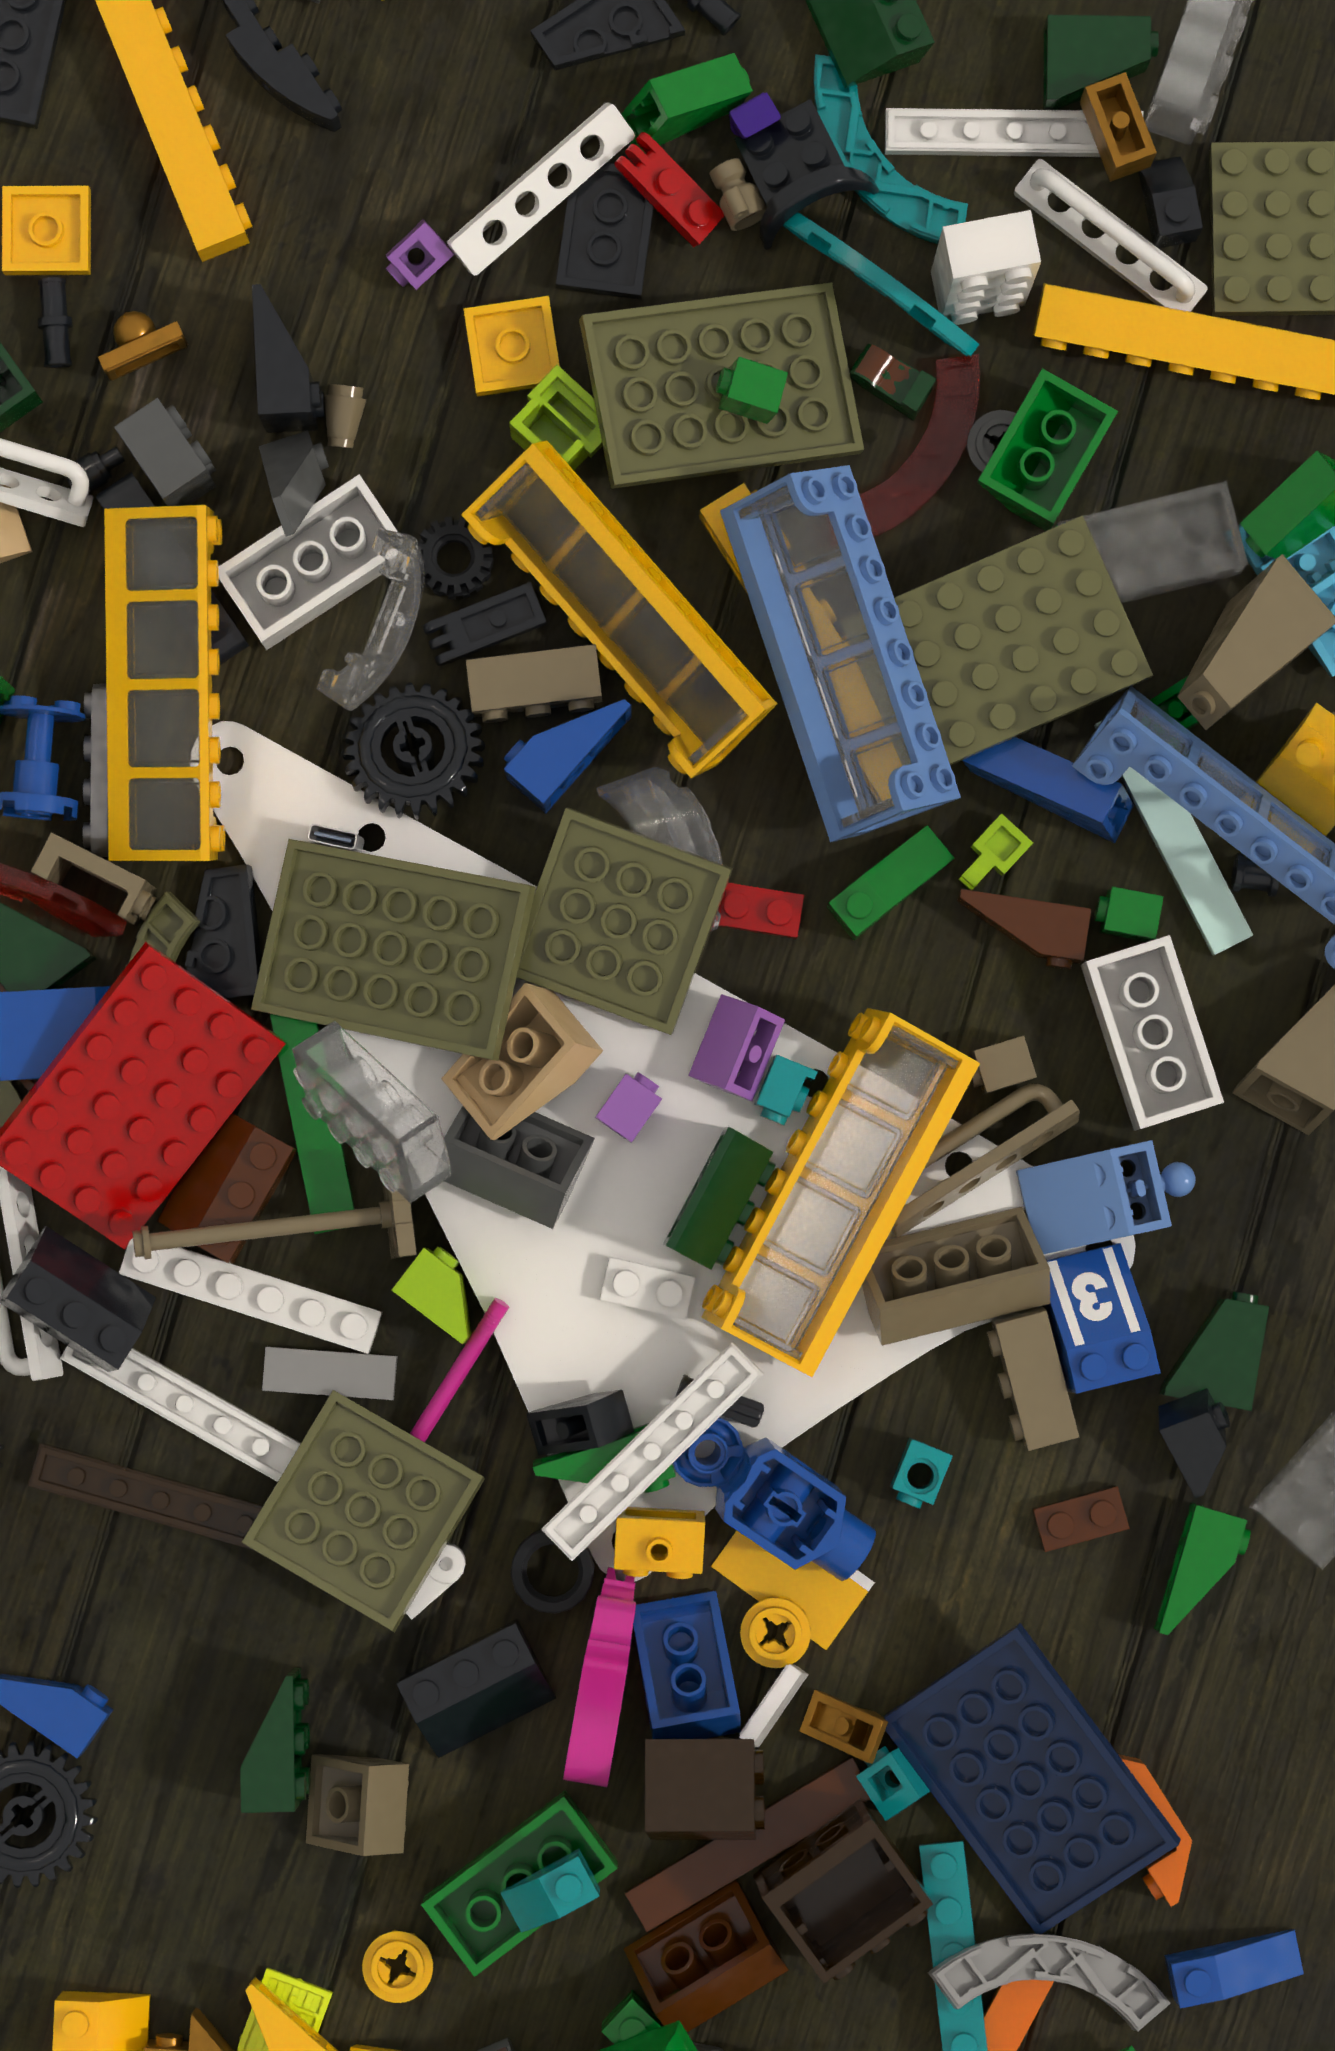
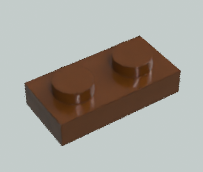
[1032,1486,1130,1552]

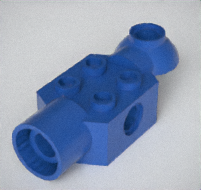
[673,1418,876,1581]

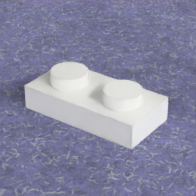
[599,1257,696,1320]

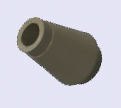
[324,384,367,448]

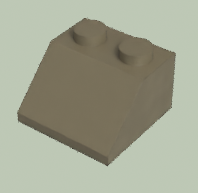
[306,1754,409,1856]

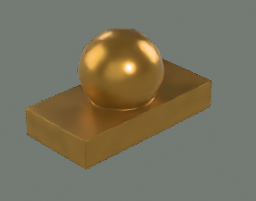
[98,311,188,381]

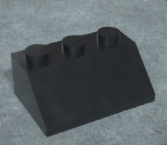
[0,1226,156,1372]
[396,1619,556,1758]

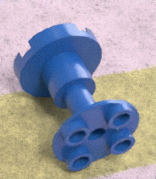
[0,695,85,821]

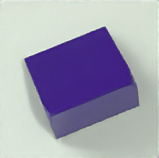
[729,92,781,138]

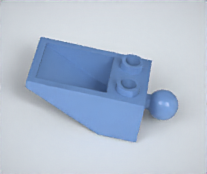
[1016,1140,1196,1254]

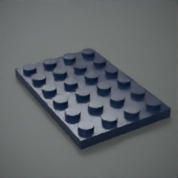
[883,1623,1181,1934]

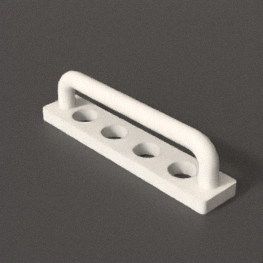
[447,102,635,275]
[1014,159,1208,312]
[0,438,94,527]
[0,1166,63,1381]

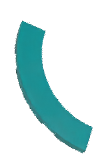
[813,54,968,244]
[783,212,979,356]

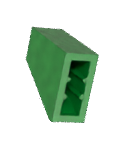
[621,53,753,153]
[1240,451,1335,559]

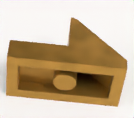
[799,1690,888,1764]
[144,2007,234,2051]

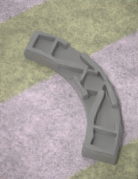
[927,1933,1171,2032]

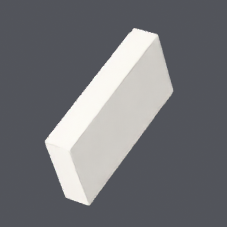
[739,1664,809,1747]

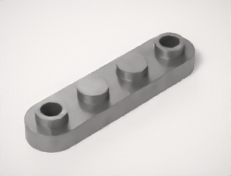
[83,684,108,857]

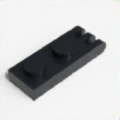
[422,582,547,666]

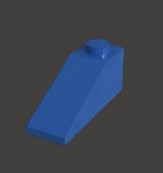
[0,1673,114,1758]
[1164,1929,1304,2009]

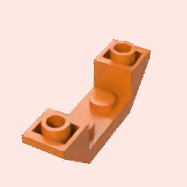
[1118,1754,1192,1907]

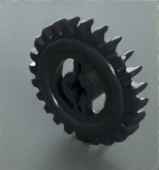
[341,682,485,820]
[0,1740,98,1888]

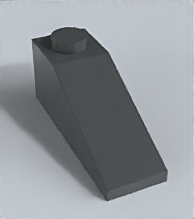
[259,430,329,537]

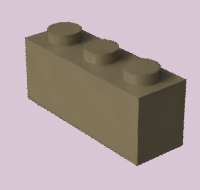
[466,644,602,723]
[986,1306,1079,1451]

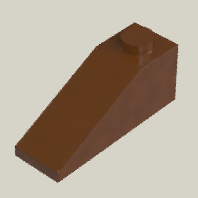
[957,889,1091,970]

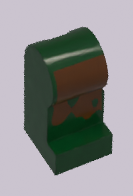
[849,344,936,421]

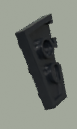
[530,0,685,71]
[185,864,261,1000]

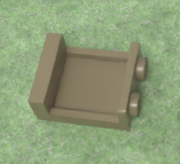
[31,832,158,927]

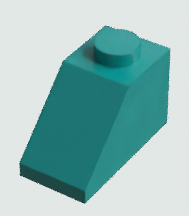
[500,1849,600,1933]

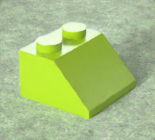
[392,1246,472,1344]

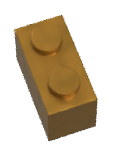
[1080,72,1157,182]

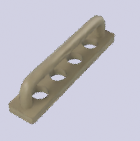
[891,1084,1080,1237]

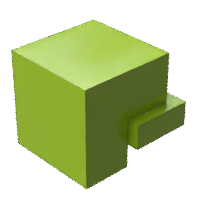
[509,365,603,470]

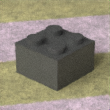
[114,398,217,506]

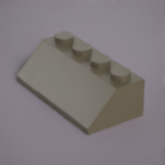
[862,1207,1050,1346]

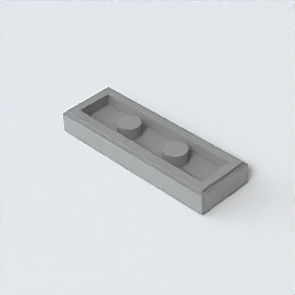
[262,1347,398,1400]

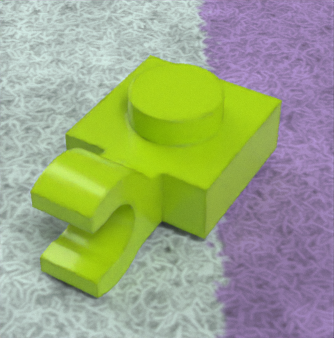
[958,813,1033,890]

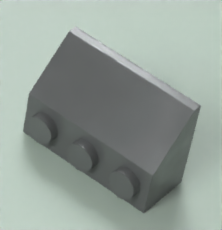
[432,1106,595,1229]

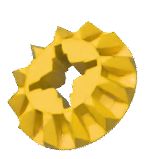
[740,1597,811,1668]
[362,1930,434,2003]

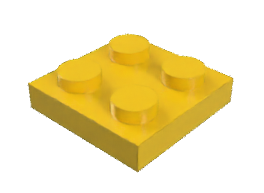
[2,186,91,275]
[463,296,560,397]

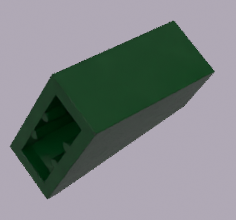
[1043,15,1159,110]
[0,903,96,992]
[1159,1291,1269,1411]

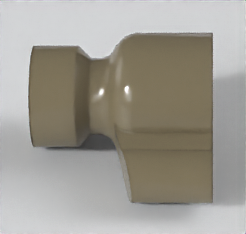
[709,158,767,231]

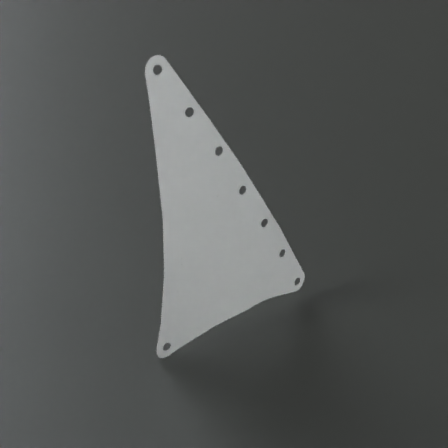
[192,721,1136,1582]

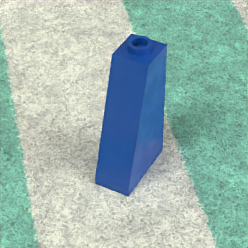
[962,737,1134,843]

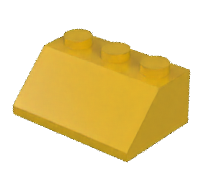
[52,1991,151,2051]

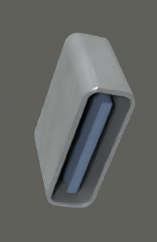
[308,824,364,853]

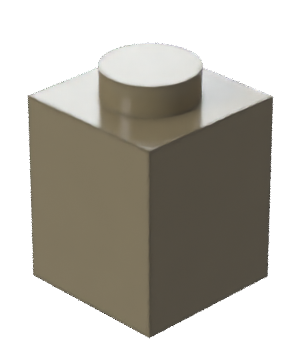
[970,1036,1037,1095]

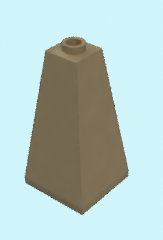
[1177,554,1335,730]
[1232,985,1335,1135]

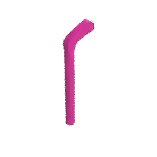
[410,1298,509,1442]

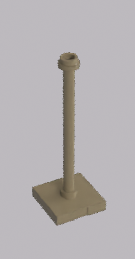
[132,1166,417,1260]

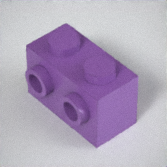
[688,994,785,1101]

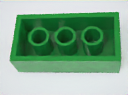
[421,1790,618,1977]

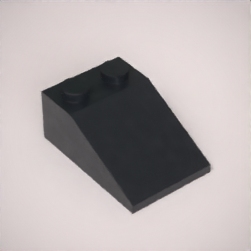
[252,284,325,433]

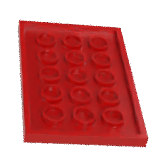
[0,942,286,1250]

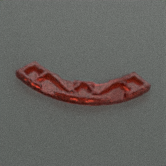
[826,354,980,549]
[0,863,127,938]

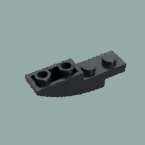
[221,0,343,132]

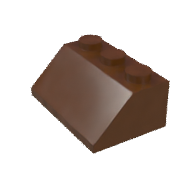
[157,1113,297,1264]
[624,1880,788,2032]

